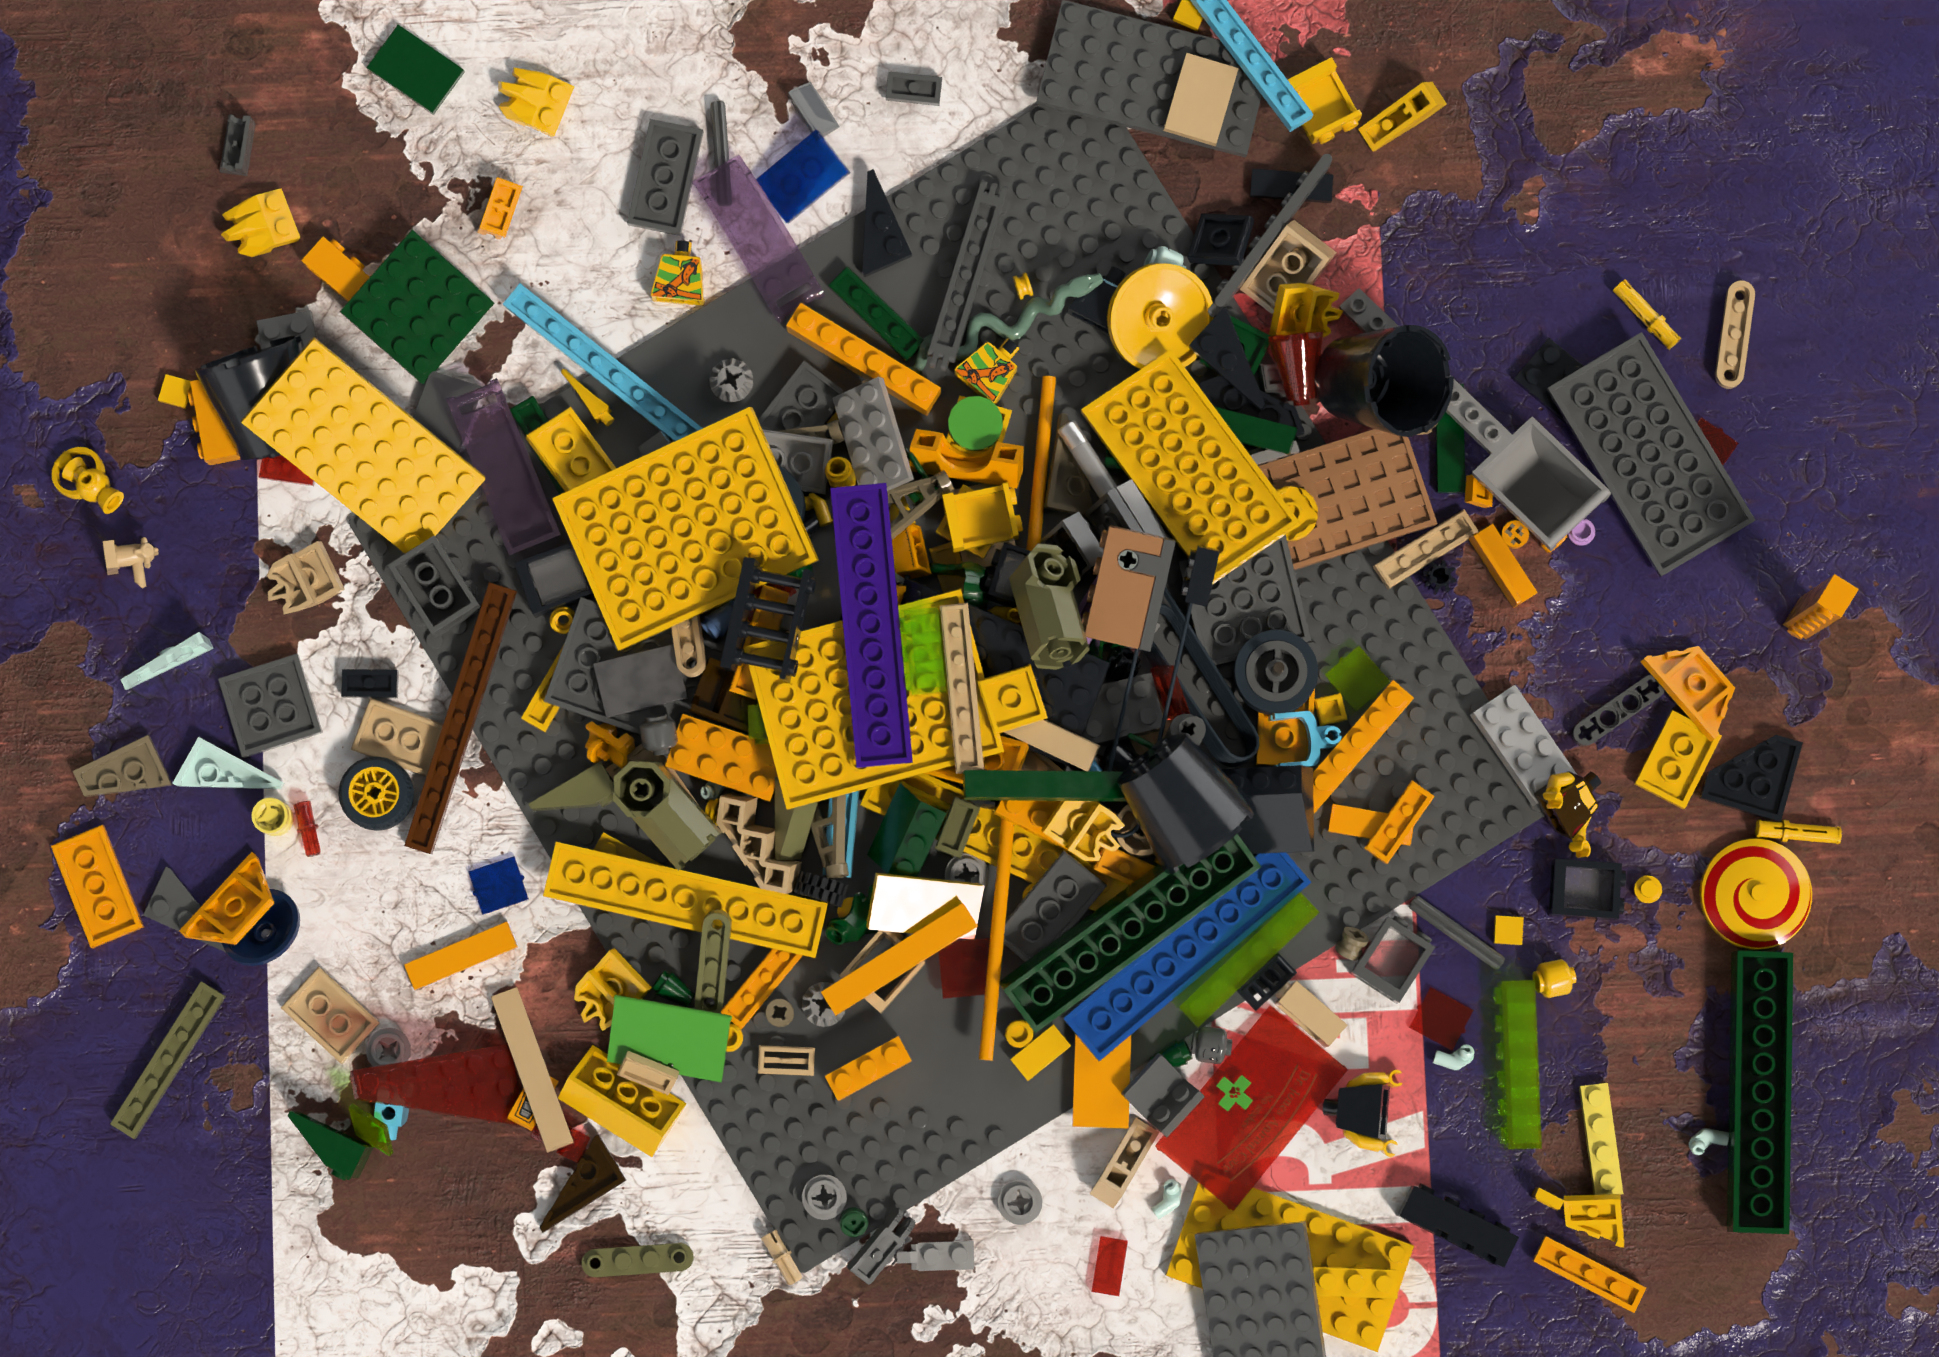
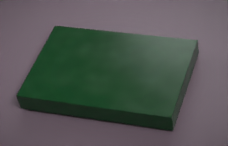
[366,25,465,115]

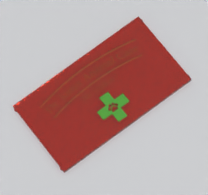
[1155,1006,1348,1211]

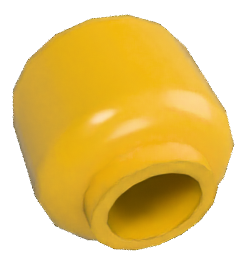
[1533,959,1576,998]

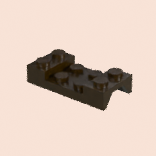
[688,657,769,742]

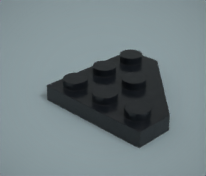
[1199,376,1305,452]
[1699,735,1803,822]

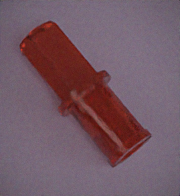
[293,801,321,857]

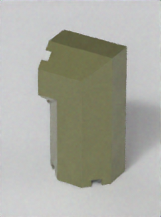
[1009,543,1090,670]
[613,760,723,871]

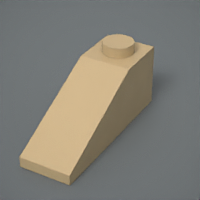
[1090,1118,1159,1209]

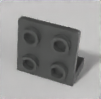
[1121,1053,1205,1137]

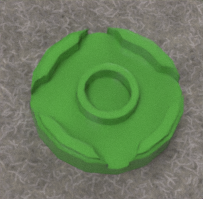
[948,396,1003,451]

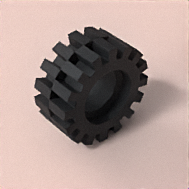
[794,871,848,908]

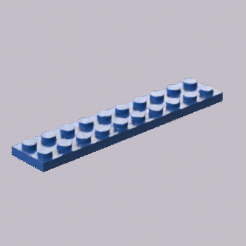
[1063,853,1311,1062]

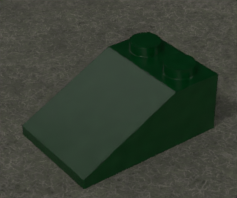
[288,1111,374,1180]

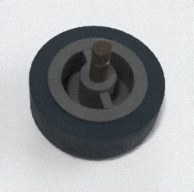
[1233,630,1318,715]

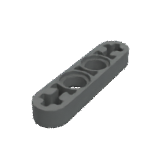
[1572,674,1665,747]

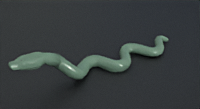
[908,273,1103,374]

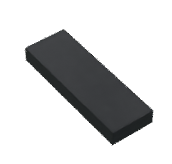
[1250,169,1334,203]

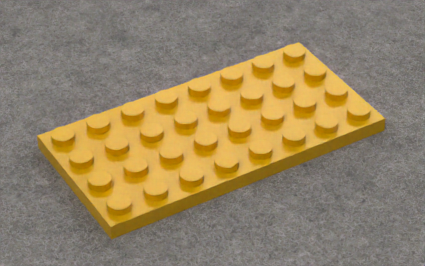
[241,337,486,554]
[1081,349,1300,584]
[1166,1169,1414,1352]

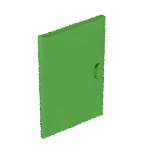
[607,995,732,1082]

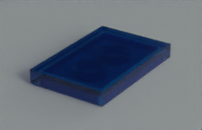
[754,129,851,224]

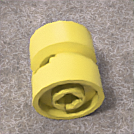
[252,798,294,837]

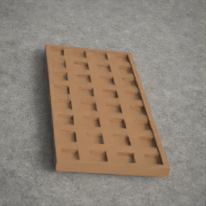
[1258,429,1437,570]

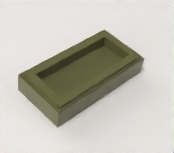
[935,797,980,859]

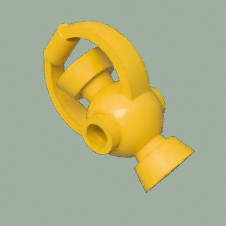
[52,447,124,514]

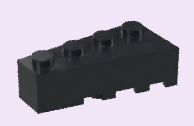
[1397,1183,1519,1268]

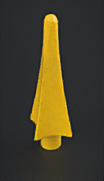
[561,368,615,426]

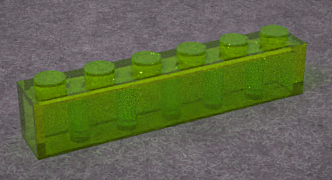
[1177,892,1320,1028]
[1494,980,1542,1149]

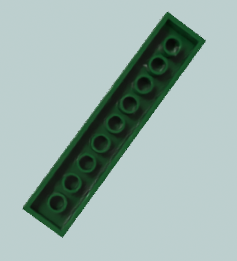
[1000,834,1261,1033]
[1727,950,1793,1234]

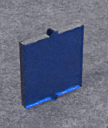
[469,856,529,915]

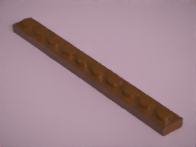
[404,582,517,854]

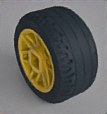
[338,756,414,831]

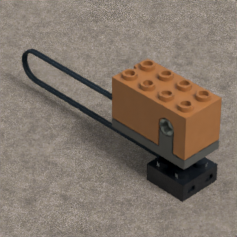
[1082,525,1220,838]

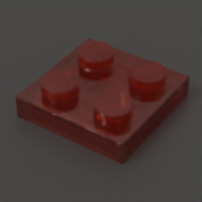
[939,938,990,999]

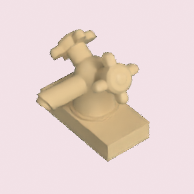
[103,537,159,589]

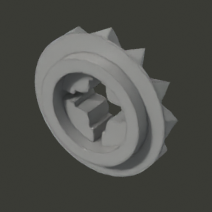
[709,358,753,402]
[945,853,989,889]
[802,982,846,1027]
[366,1028,411,1072]
[802,1175,847,1220]
[998,1180,1042,1225]

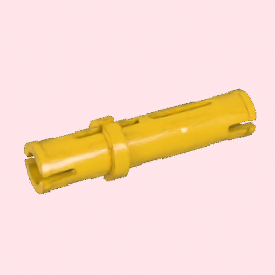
[1613,279,1681,350]
[1755,820,1842,844]

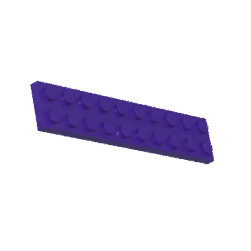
[830,483,913,768]

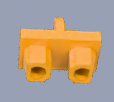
[585,721,635,768]

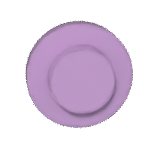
[1568,518,1595,546]

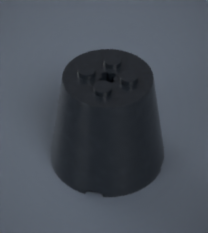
[1315,325,1454,437]
[195,334,304,460]
[1117,733,1257,874]

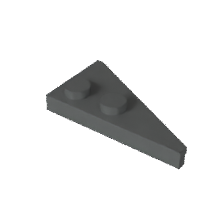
[143,867,226,952]

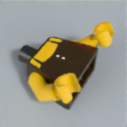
[1534,771,1601,858]

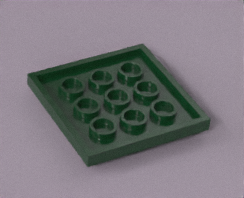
[339,230,495,385]

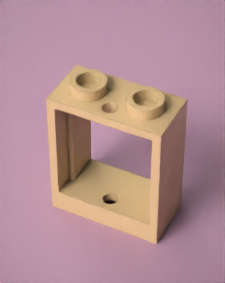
[839,930,925,1014]
[1274,981,1348,1048]

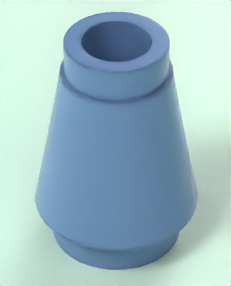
[701,600,734,639]

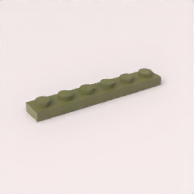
[110,981,226,1139]

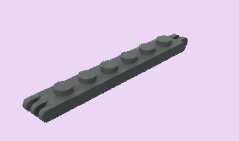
[1208,154,1332,317]
[928,180,1008,372]

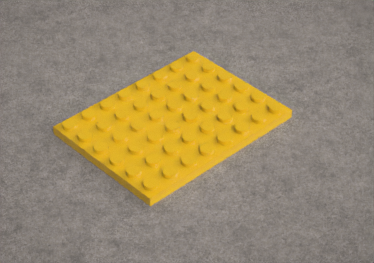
[552,407,819,651]
[744,589,1004,810]

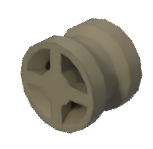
[1335,927,1369,961]
[766,999,794,1027]

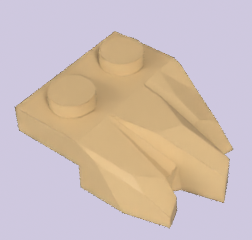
[267,541,345,614]

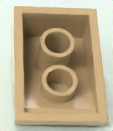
[1240,220,1337,314]

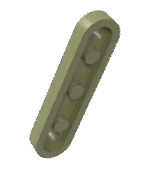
[695,909,732,1013]
[582,1243,694,1277]

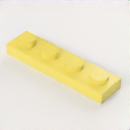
[1579,1083,1623,1195]

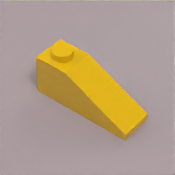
[1358,82,1447,152]

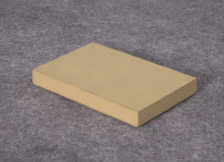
[1163,53,1239,146]
[351,698,443,777]
[281,967,380,1064]

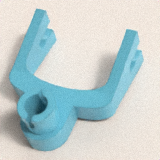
[1268,711,1342,767]

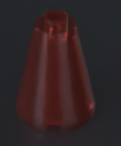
[1268,331,1323,406]

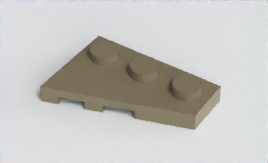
[73,735,173,797]

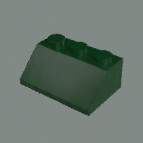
[867,781,951,877]

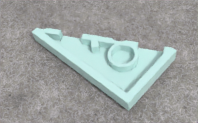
[121,632,214,690]
[172,737,284,789]

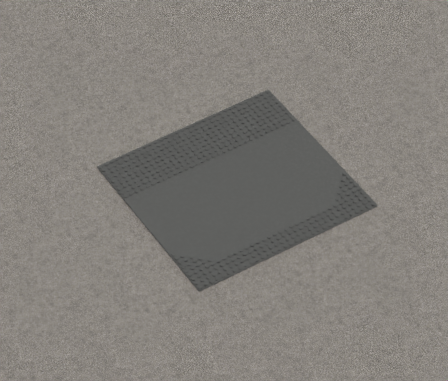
[349,105,1545,1273]

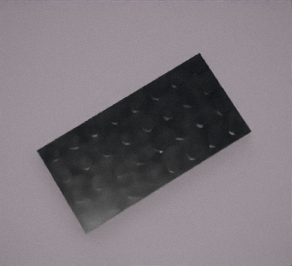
[901,578,1111,766]

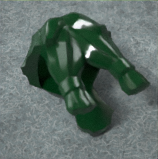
[929,561,989,610]

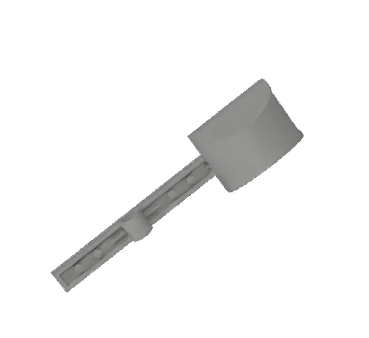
[1339,288,1611,551]

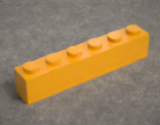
[786,303,941,416]
[1783,574,1859,639]
[1313,680,1414,814]

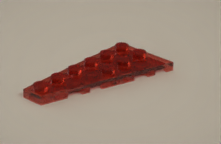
[350,1044,523,1127]

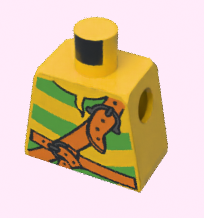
[651,241,705,306]
[954,338,1019,405]

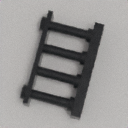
[720,557,816,683]

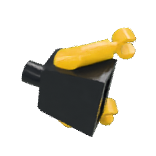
[1323,1070,1403,1157]

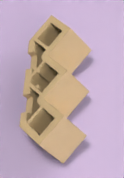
[716,792,802,894]

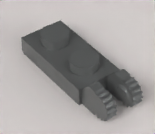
[846,1207,916,1285]

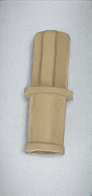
[761,1229,802,1285]

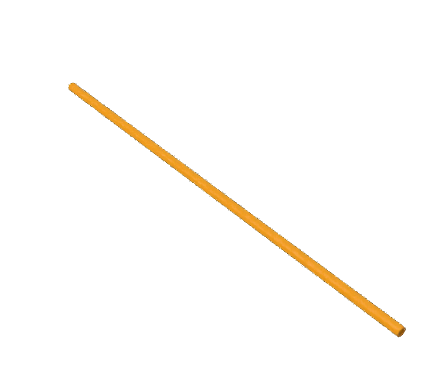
[979,376,1056,1061]

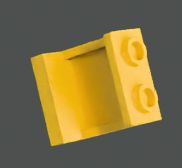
[1288,57,1362,145]
[942,482,1023,553]

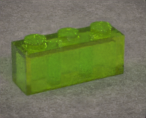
[899,607,947,696]

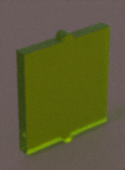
[1325,646,1390,711]
[349,1103,394,1157]

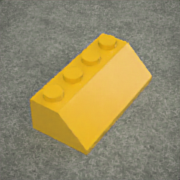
[558,1045,687,1157]

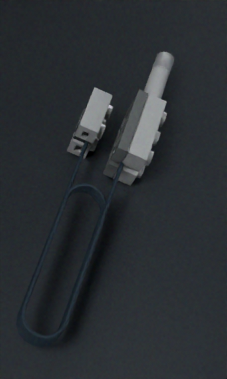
[1041,420,1259,767]

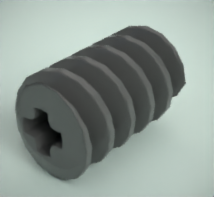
[1164,714,1206,746]

